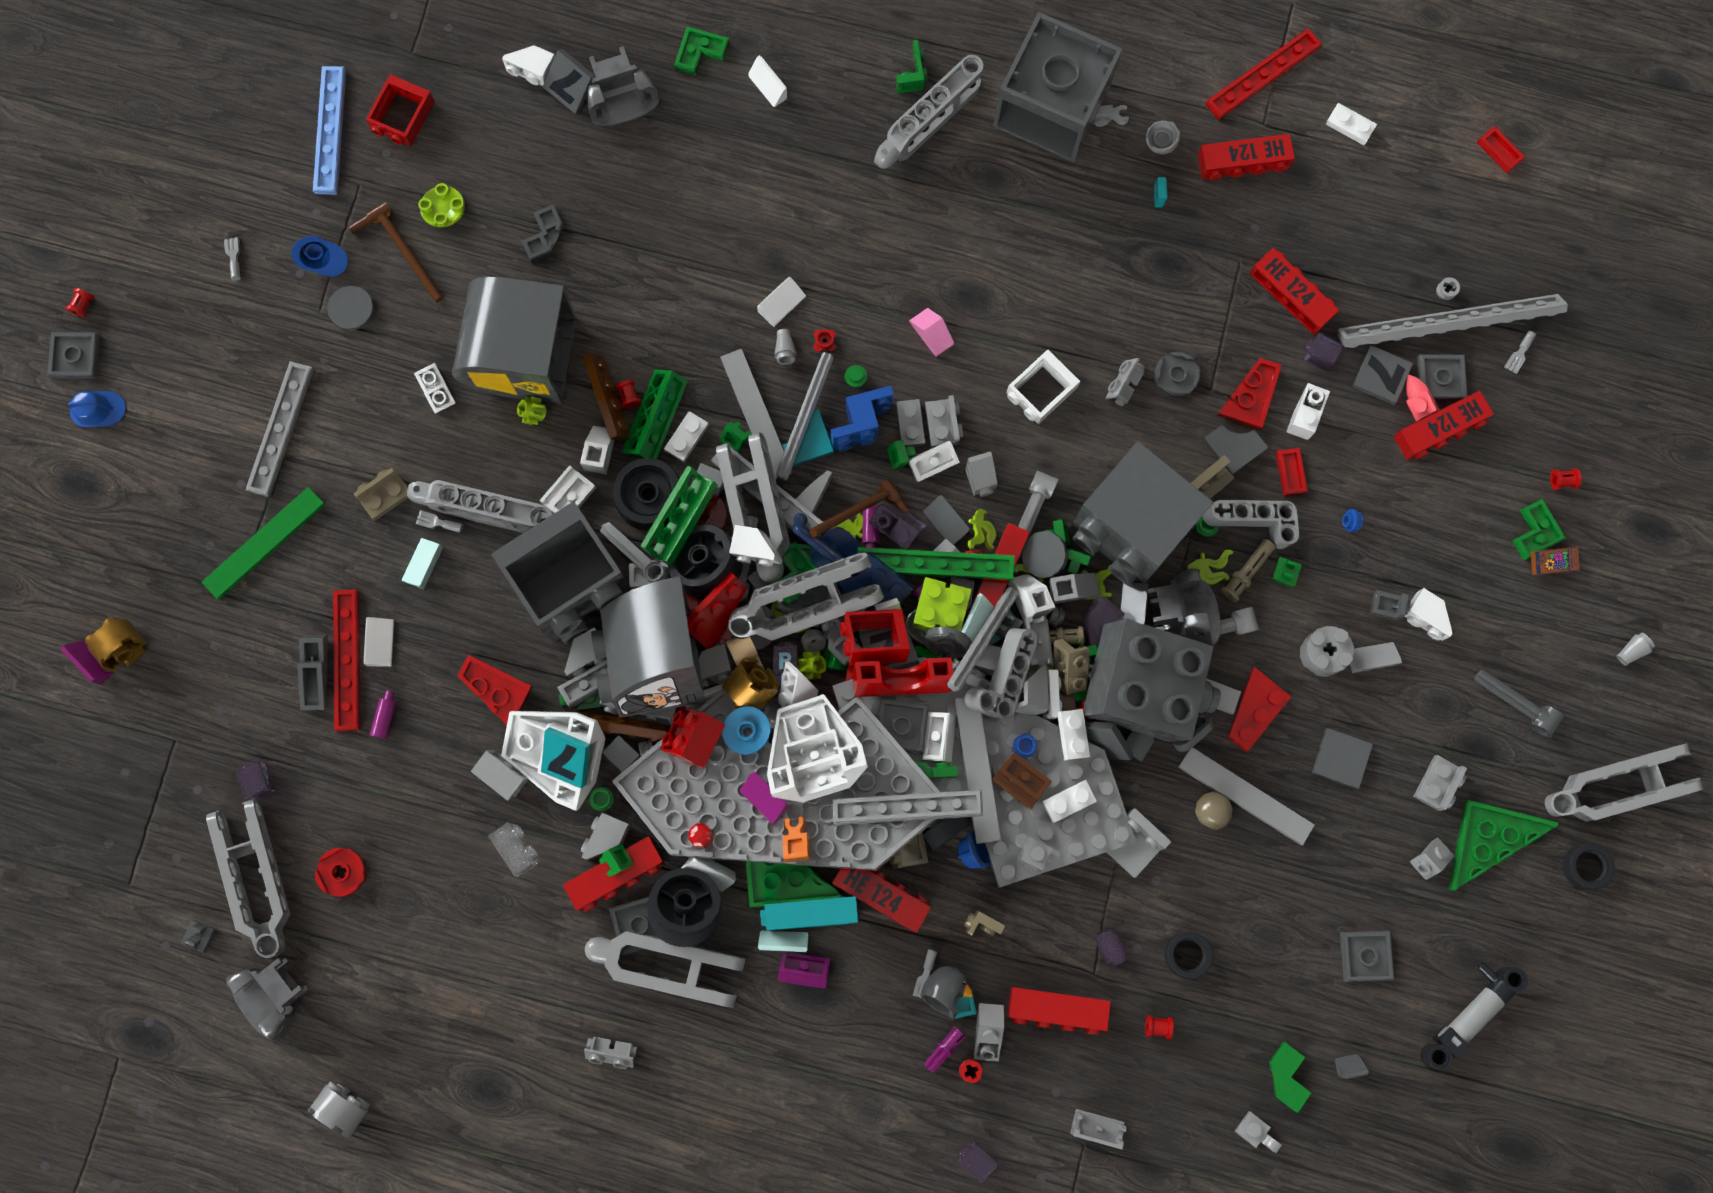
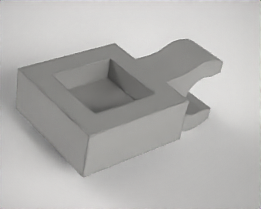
[1093,105,1129,127]
[1235,1111,1282,1153]

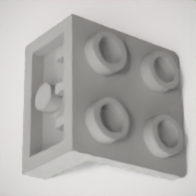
[1106,808,1171,878]

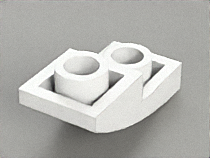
[414,363,456,414]

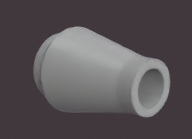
[774,329,797,365]
[1616,633,1655,666]

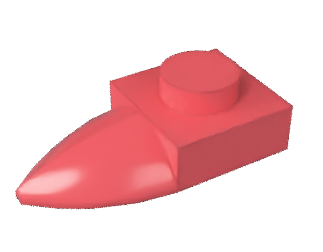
[1406,375,1439,421]

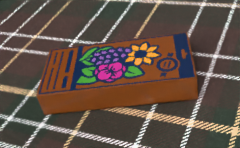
[1531,547,1580,575]

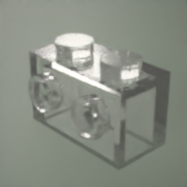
[488,822,539,877]

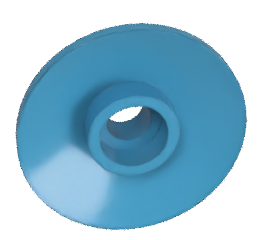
[722,706,771,755]

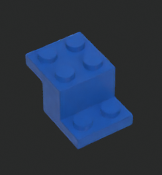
[831,386,894,452]

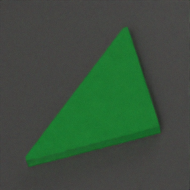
[1448,800,1558,891]
[746,861,842,908]

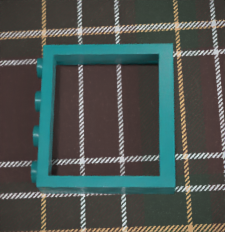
[760,896,858,931]

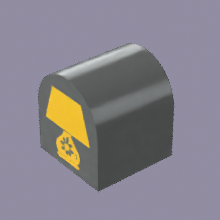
[452,277,577,404]

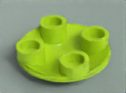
[418,183,465,227]

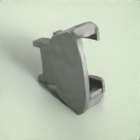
[588,46,660,127]
[1148,569,1221,646]
[226,958,312,1041]

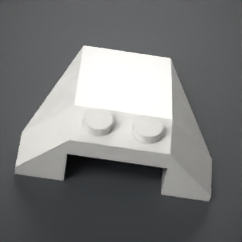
[767,694,868,802]
[501,711,605,811]

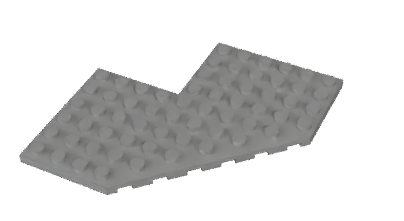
[832,657,1136,887]
[612,689,940,871]

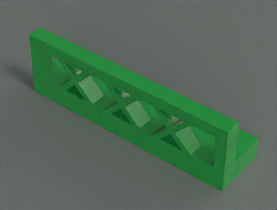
[621,370,688,460]
[640,466,718,566]

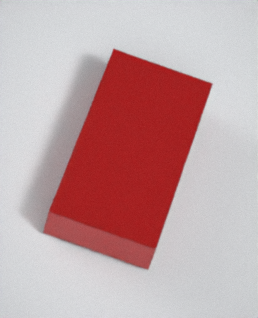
[1476,126,1526,174]
[1276,448,1308,497]

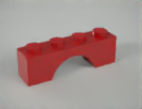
[852,657,954,697]

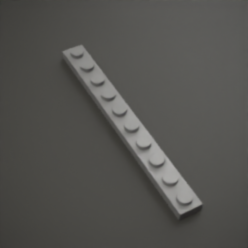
[1337,294,1568,348]

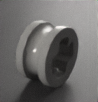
[1436,277,1460,300]

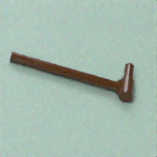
[348,201,443,303]
[810,478,914,537]

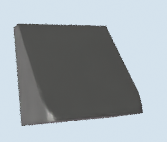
[1335,1054,1369,1079]

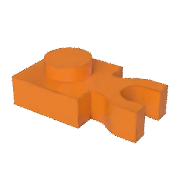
[783,817,810,863]

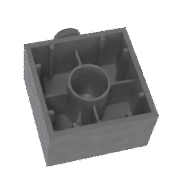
[1083,619,1221,742]

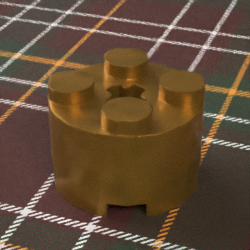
[85,617,147,672]
[722,658,780,711]

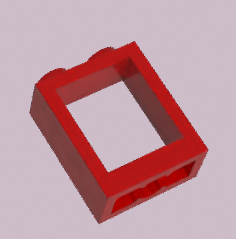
[366,74,435,147]
[840,609,910,666]

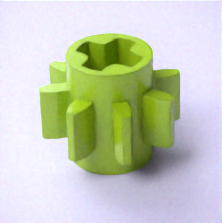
[517,396,546,425]
[797,651,826,680]

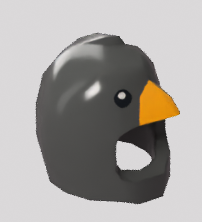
[920,966,973,1020]

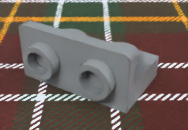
[925,395,963,448]
[1413,755,1467,811]

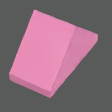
[909,308,954,357]

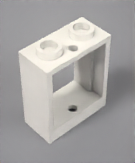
[1006,350,1080,425]

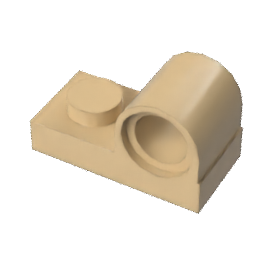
[725,636,765,670]

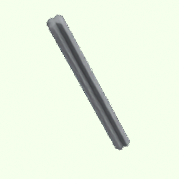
[776,352,834,480]
[948,586,1018,692]

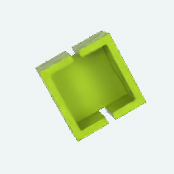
[912,577,972,632]

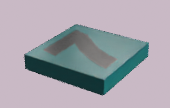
[541,727,590,788]

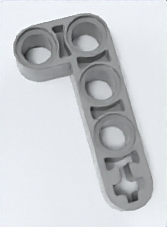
[1202,500,1299,549]
[965,628,1037,720]

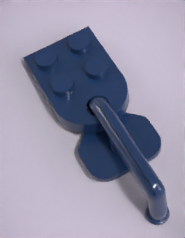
[793,513,914,611]

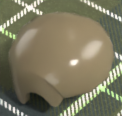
[1195,792,1233,830]

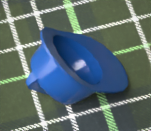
[291,235,348,277]
[68,391,126,427]
[957,830,991,869]

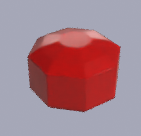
[688,823,714,848]

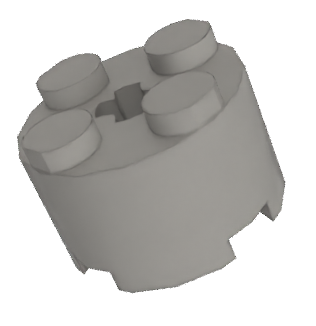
[1300,626,1354,677]
[308,1081,370,1138]

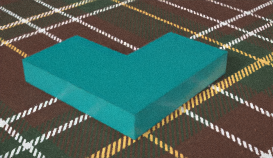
[782,409,834,467]

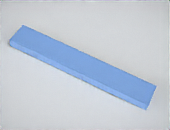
[313,66,346,195]

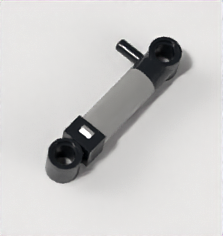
[1420,962,1528,1070]

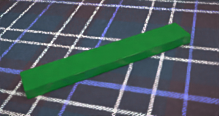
[201,487,325,600]

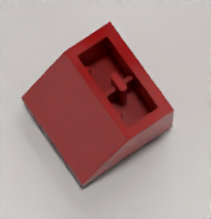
[660,707,725,768]

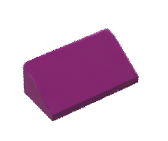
[61,641,113,685]
[739,771,790,825]
[778,951,830,988]

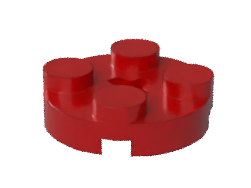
[315,848,367,897]

